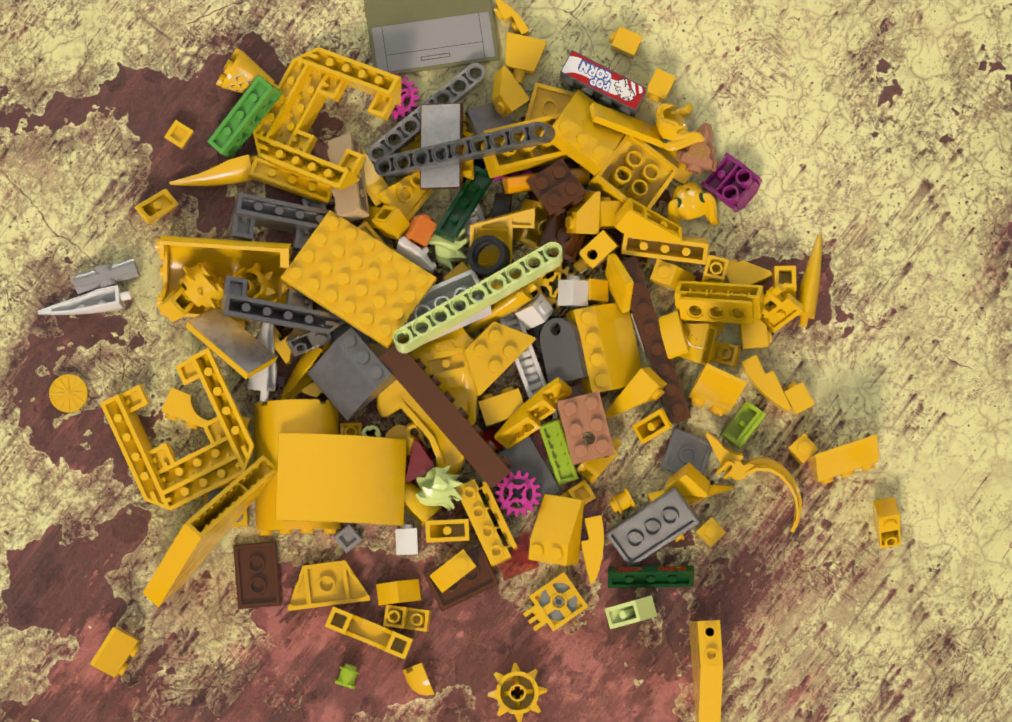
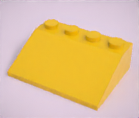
[567,303,642,394]

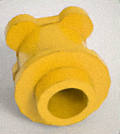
[609,488,636,514]

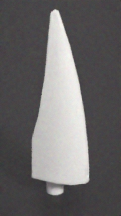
[38,285,132,315]
[247,322,277,402]

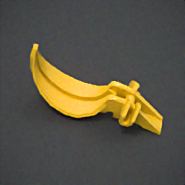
[705,430,802,532]

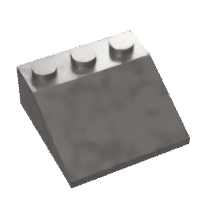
[307,327,397,421]

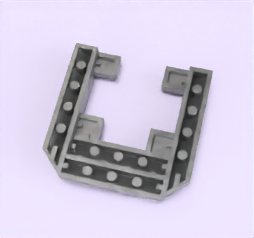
[220,192,346,335]

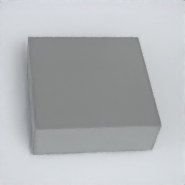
[333,523,363,554]

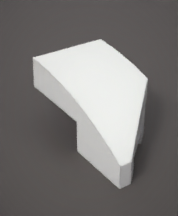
[396,236,436,271]

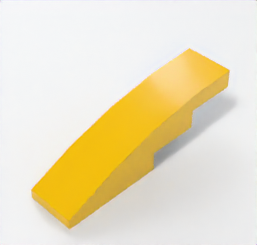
[494,377,572,449]

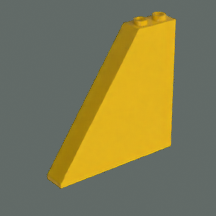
[143,455,277,607]
[689,620,723,722]

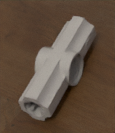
[73,259,140,295]

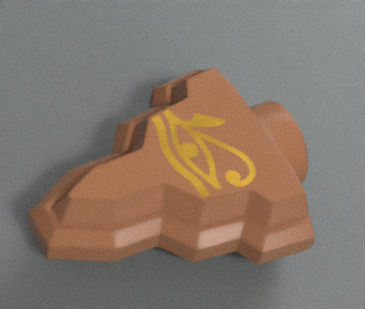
[675,123,718,175]

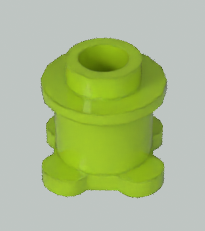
[334,663,360,689]

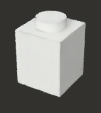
[558,276,589,307]
[515,294,554,330]
[395,524,418,555]

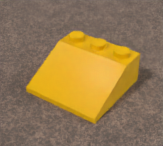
[550,89,624,176]
[588,135,679,209]
[808,434,879,485]

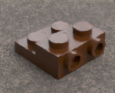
[526,158,586,218]

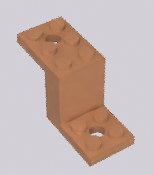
[556,379,615,465]

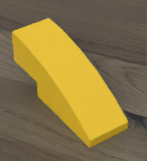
[739,355,792,412]
[580,515,604,584]

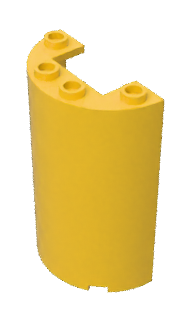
[156,235,293,321]
[253,399,342,536]

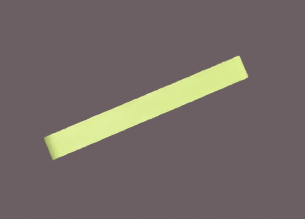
[393,242,563,353]

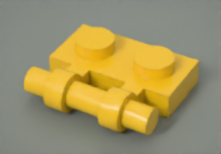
[760,284,804,333]

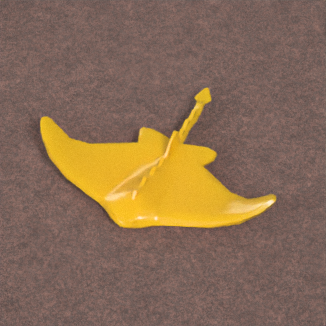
[301,283,478,475]

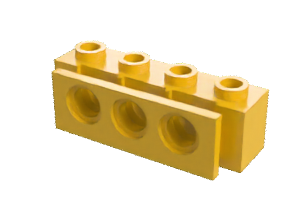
[675,280,764,324]
[455,479,518,567]

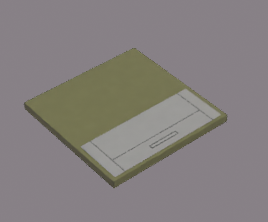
[364,0,500,75]

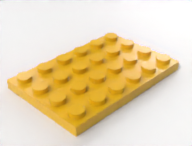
[281,210,437,348]

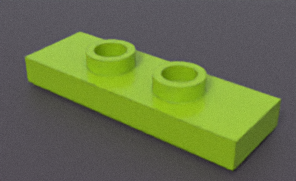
[539,418,579,486]

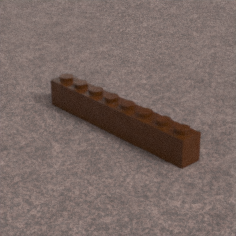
[621,256,691,425]
[379,341,512,489]

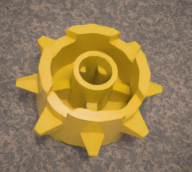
[179,261,225,311]
[233,263,278,302]
[488,663,547,722]

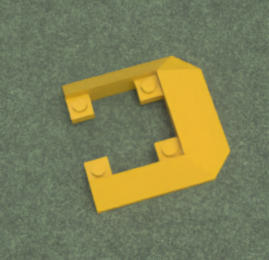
[253,47,402,190]
[100,348,255,511]

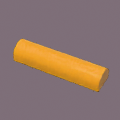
[502,167,590,194]

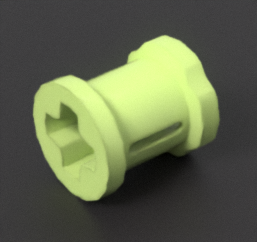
[362,425,381,437]

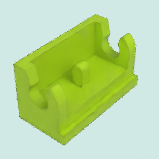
[721,401,766,449]

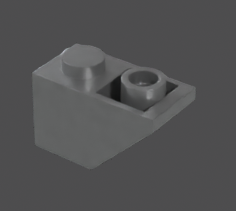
[286,328,334,357]

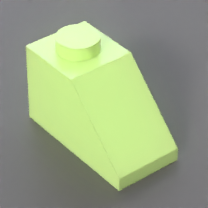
[605,595,657,629]

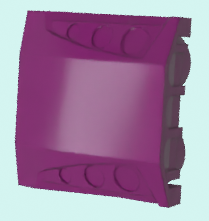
[700,152,762,213]

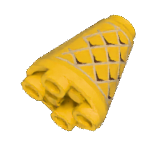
[216,47,278,94]

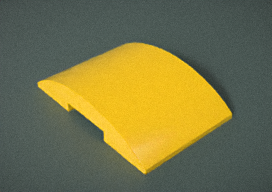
[275,433,407,526]

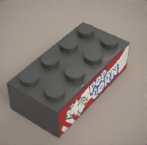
[559,50,647,118]

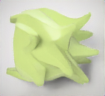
[427,228,470,270]
[415,465,463,511]

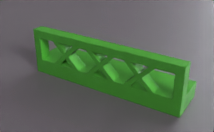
[207,75,284,159]

